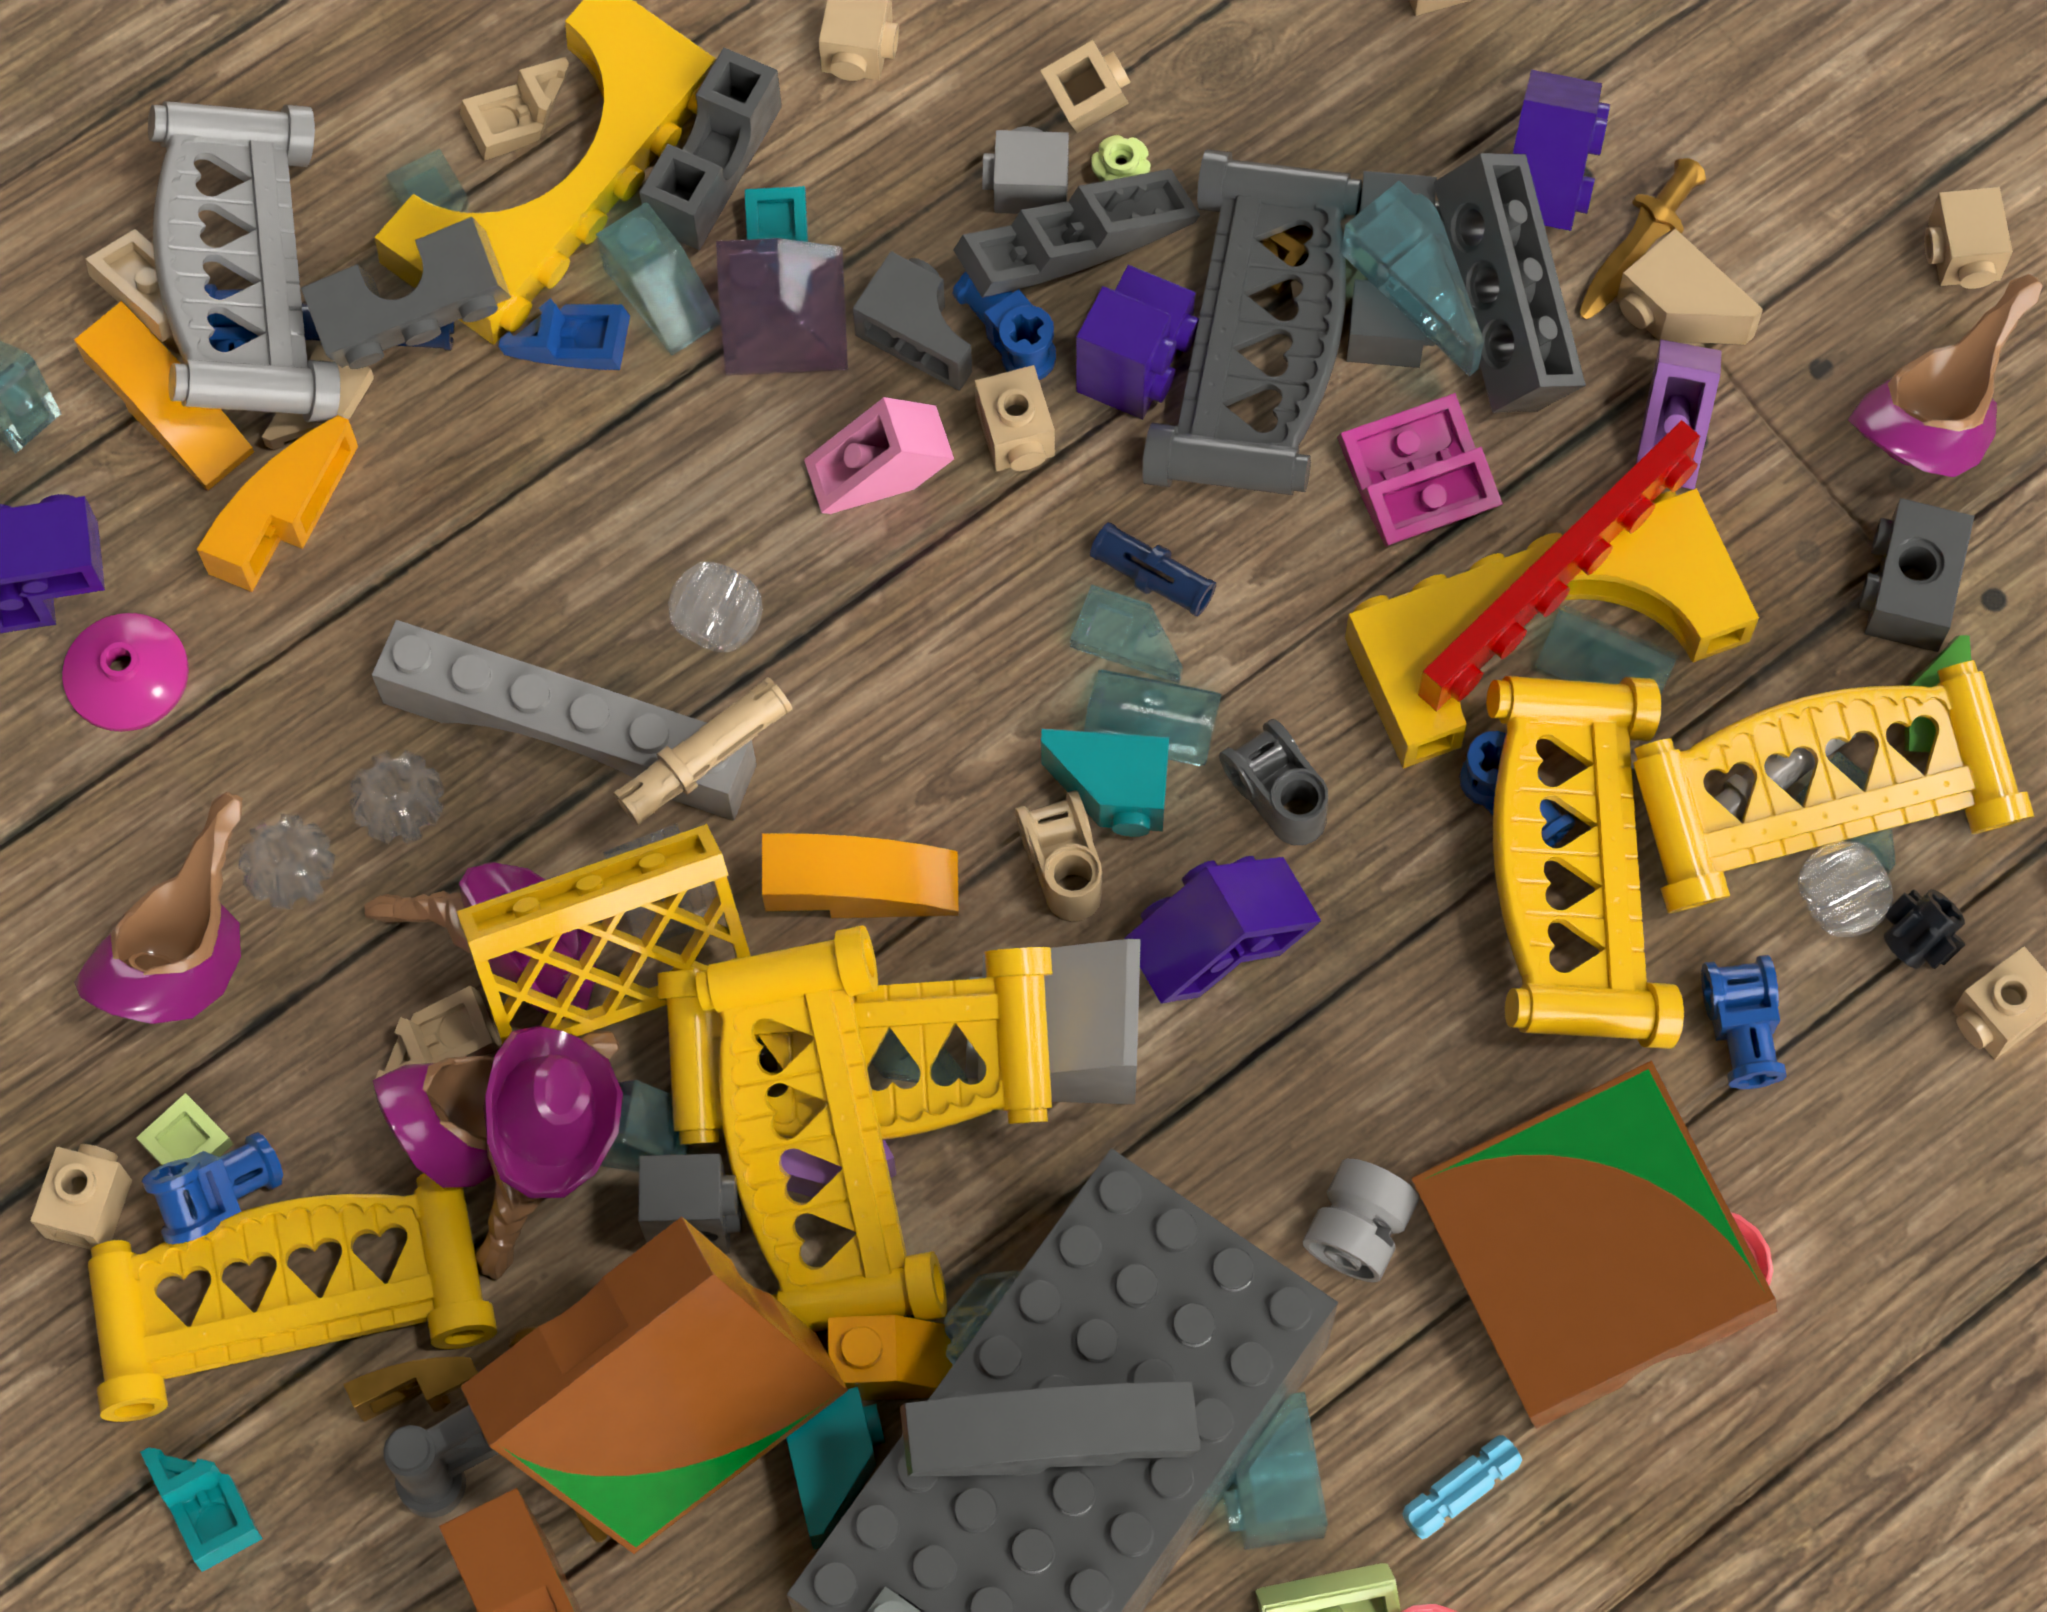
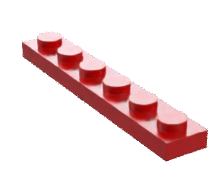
[1418,420,1700,712]

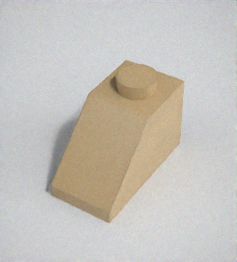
[1616,228,1763,345]

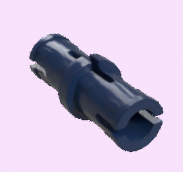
[1090,522,1217,617]

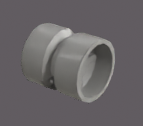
[1302,1158,1420,1282]

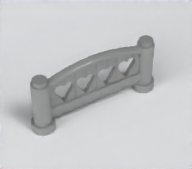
[148,101,340,423]

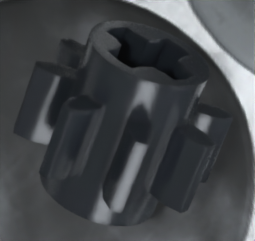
[1883,889,1965,969]

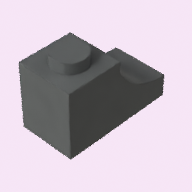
[853,251,972,391]

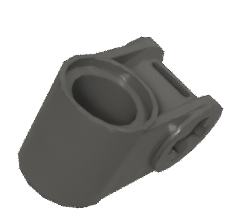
[1219,719,1328,846]

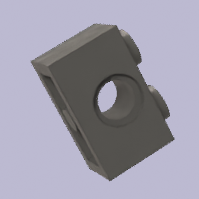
[1859,498,1975,652]
[639,1154,742,1254]

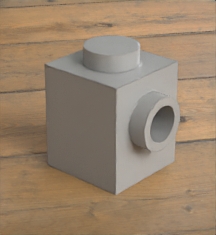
[982,126,1069,214]

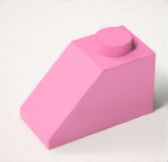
[804,397,954,514]

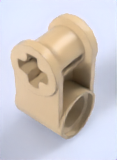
[1015,790,1102,922]

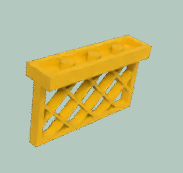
[456,824,751,1045]

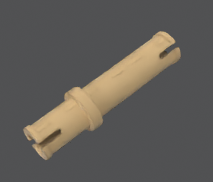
[613,677,792,826]

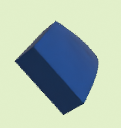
[498,298,630,370]

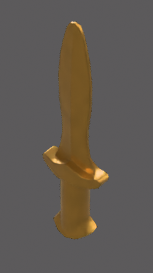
[1580,158,1706,320]

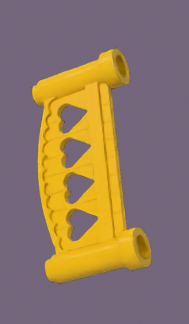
[1633,660,2035,914]
[1486,676,1684,1049]
[696,925,947,1333]
[657,947,1052,1145]
[88,1173,497,1422]

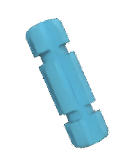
[1402,1435,1522,1539]

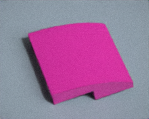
[1337,393,1503,547]

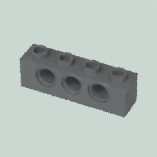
[1434,153,1586,413]

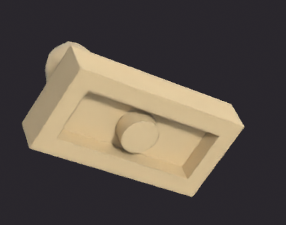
[85,229,209,353]

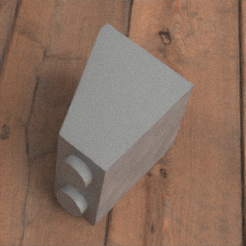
[966,939,1140,1104]

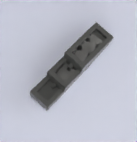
[953,169,1200,298]
[900,1381,1201,1477]

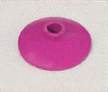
[62,613,189,732]

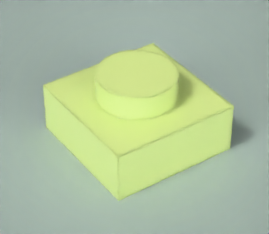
[136,1093,234,1165]

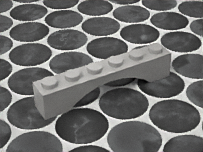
[372,620,757,821]

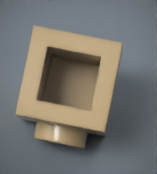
[819,0,899,81]
[1040,40,1131,133]
[1924,187,2013,289]
[975,365,1055,472]
[1952,946,2047,1060]
[30,1144,132,1250]

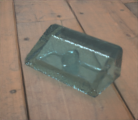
[1535,606,1679,695]
[1084,669,1222,766]

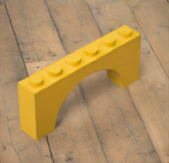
[375,0,716,345]
[1345,488,1759,769]

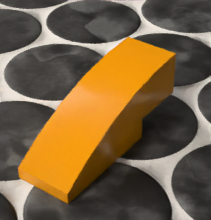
[74,301,254,491]
[197,415,358,592]
[762,833,959,919]

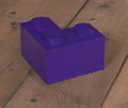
[1513,69,1611,231]
[1076,265,1199,420]
[0,494,105,634]
[1124,856,1321,1004]

